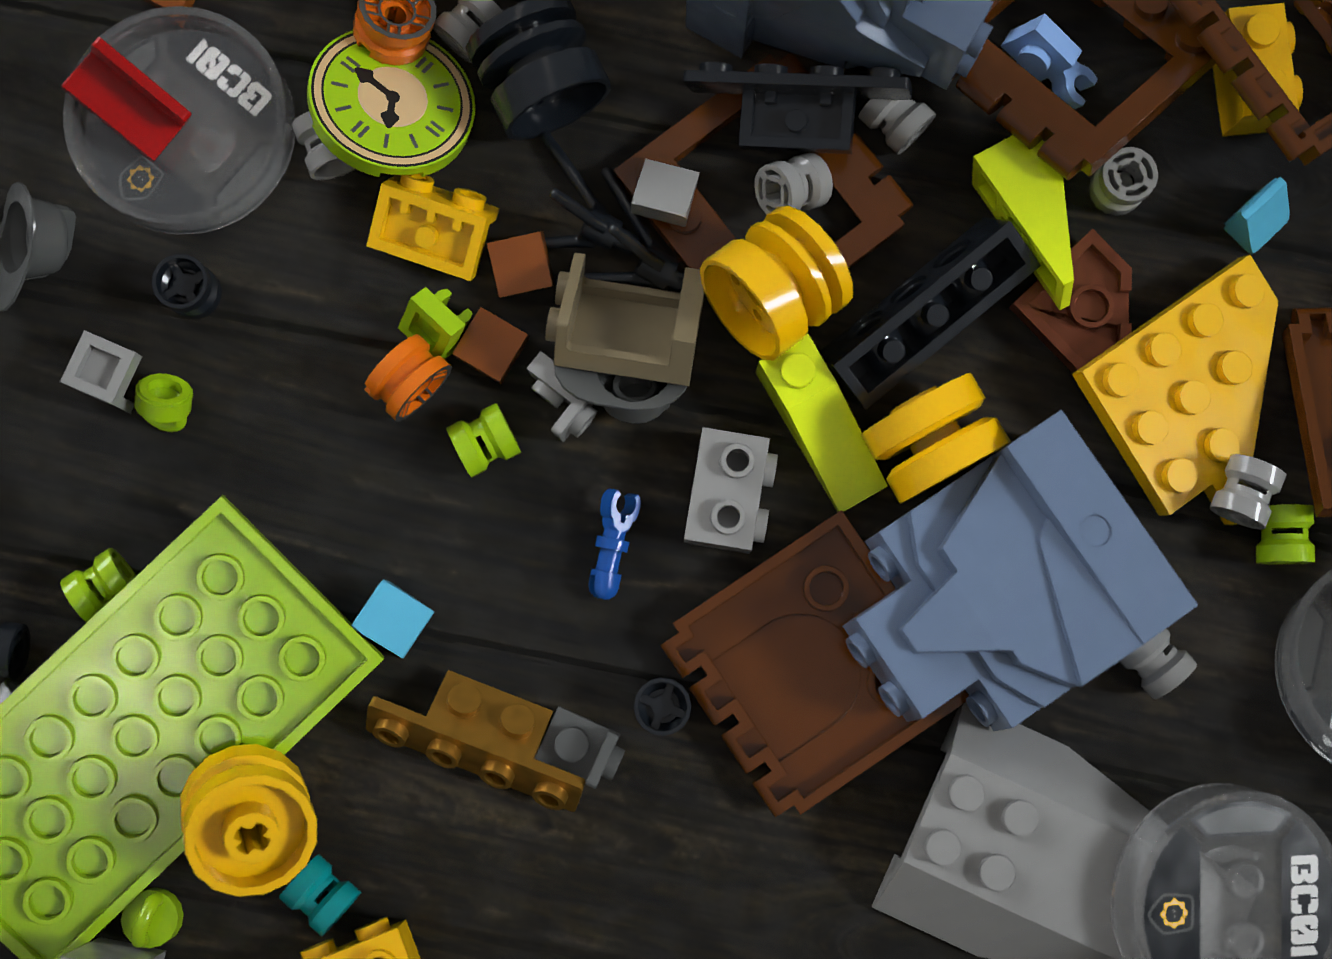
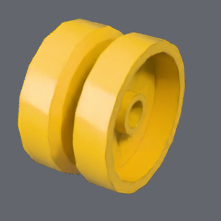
[861,373,1011,504]
[180,744,317,897]

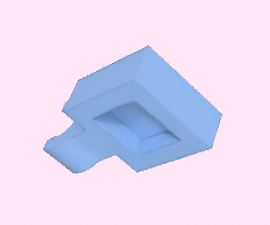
[1001,13,1098,109]

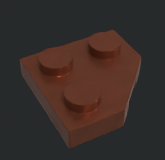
[1009,229,1132,373]

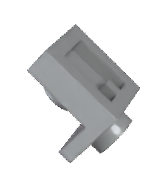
[527,351,598,442]

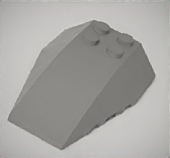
[872,702,1255,959]

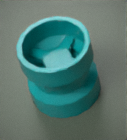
[279,854,361,937]

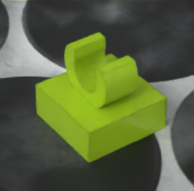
[398,287,472,359]

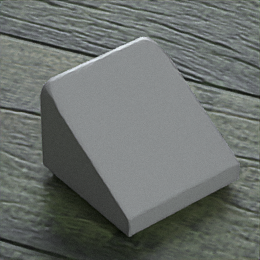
[631,159,700,227]

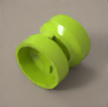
[446,403,522,478]
[1256,504,1315,565]
[60,548,137,623]

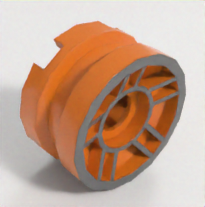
[353,0,436,66]
[364,334,452,422]

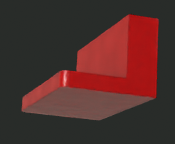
[61,36,192,163]

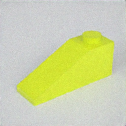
[972,135,1074,310]
[755,333,888,512]

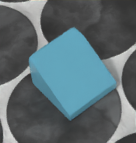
[1224,177,1290,254]
[351,579,435,658]

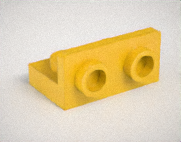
[366,173,499,281]

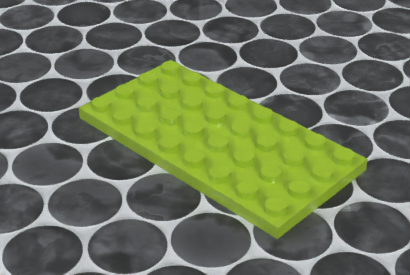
[0,495,384,959]

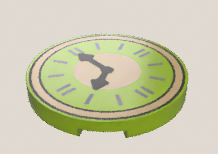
[307,30,475,177]

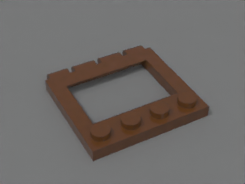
[952,0,1216,180]
[1169,0,1332,166]
[614,53,914,269]

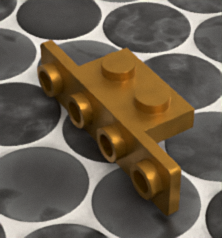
[366,670,586,812]

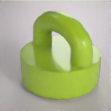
[134,373,193,432]
[121,887,184,948]

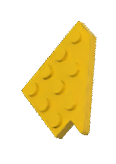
[1072,254,1279,525]

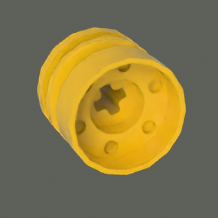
[700,205,853,360]

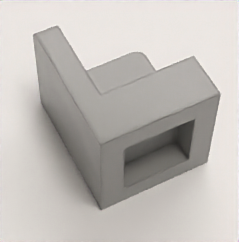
[60,330,142,414]

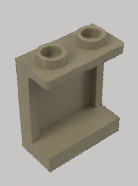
[546,253,705,386]

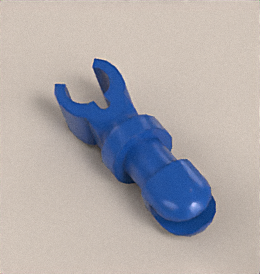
[588,489,641,600]

